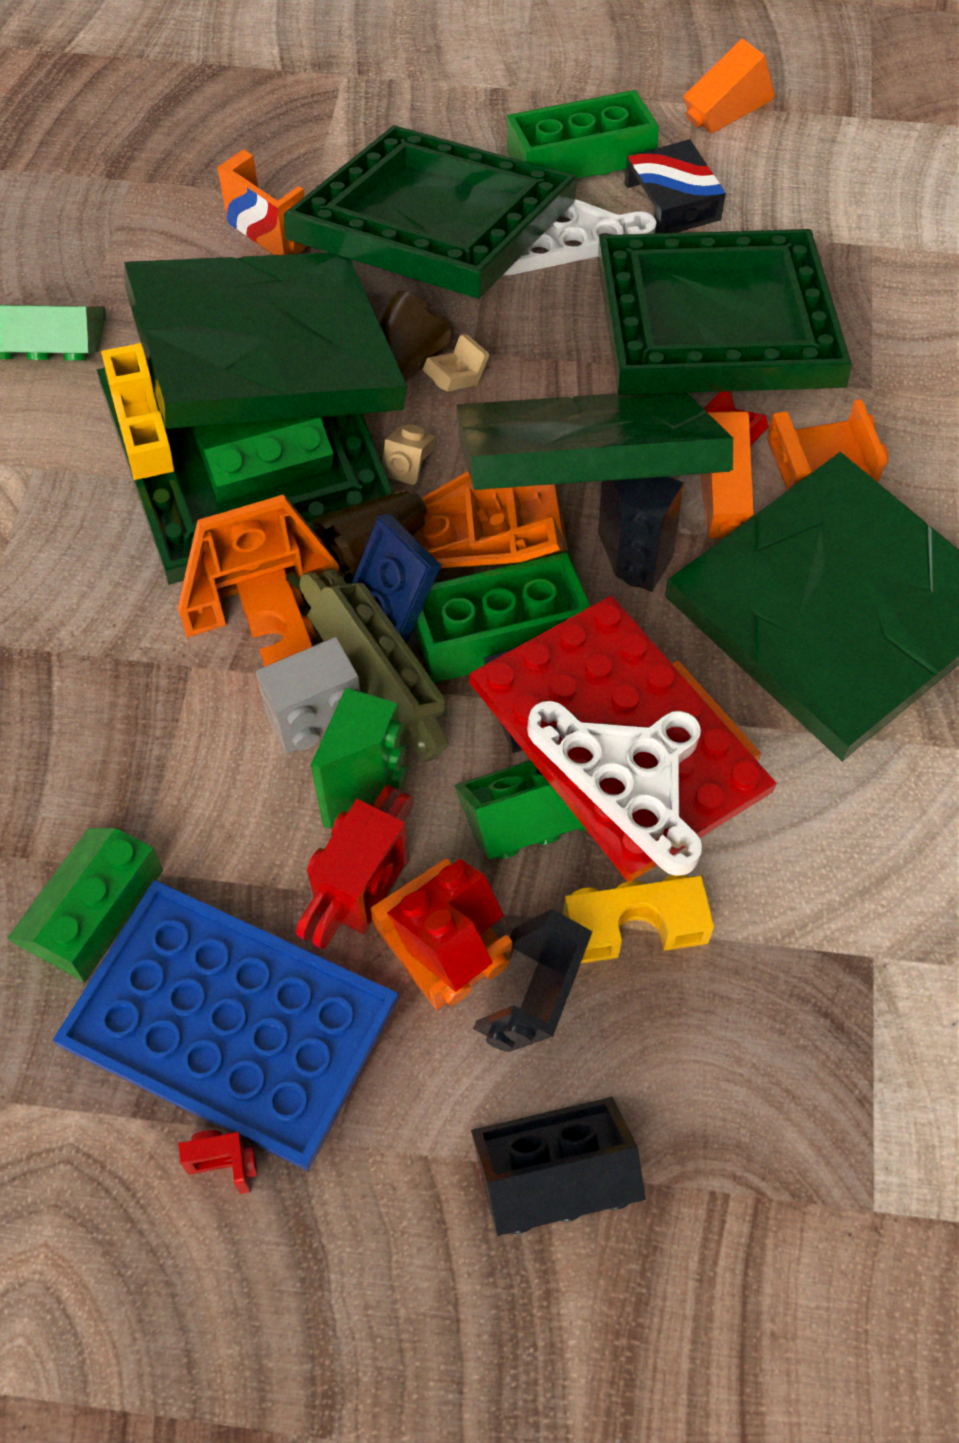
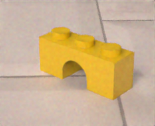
[101,343,174,480]
[563,875,714,964]

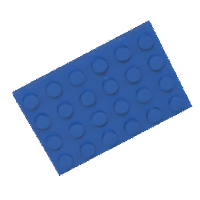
[53,880,399,1172]

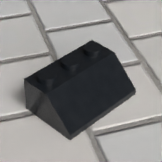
[598,476,684,592]
[471,1097,646,1236]

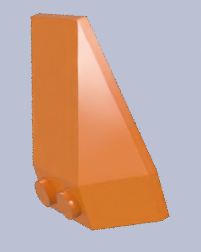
[413,471,568,569]
[177,494,341,637]

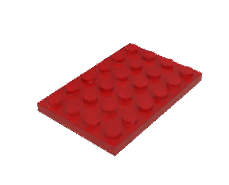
[469,595,777,883]

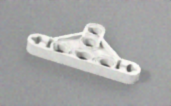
[503,199,656,276]
[527,701,702,876]

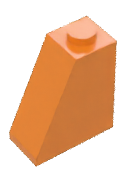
[683,38,775,134]
[700,412,754,538]

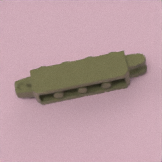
[299,569,449,762]

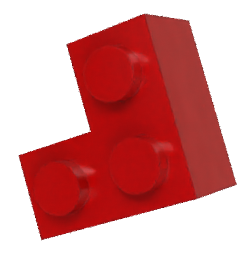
[387,858,504,992]

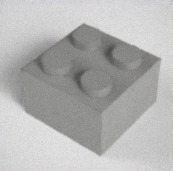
[255,637,360,754]

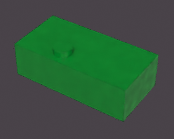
[506,90,659,179]
[413,552,590,683]

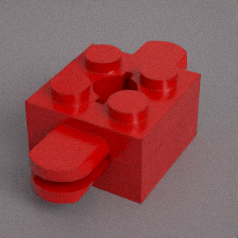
[296,785,414,950]

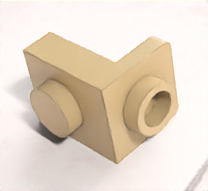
[423,334,489,392]
[382,425,436,485]

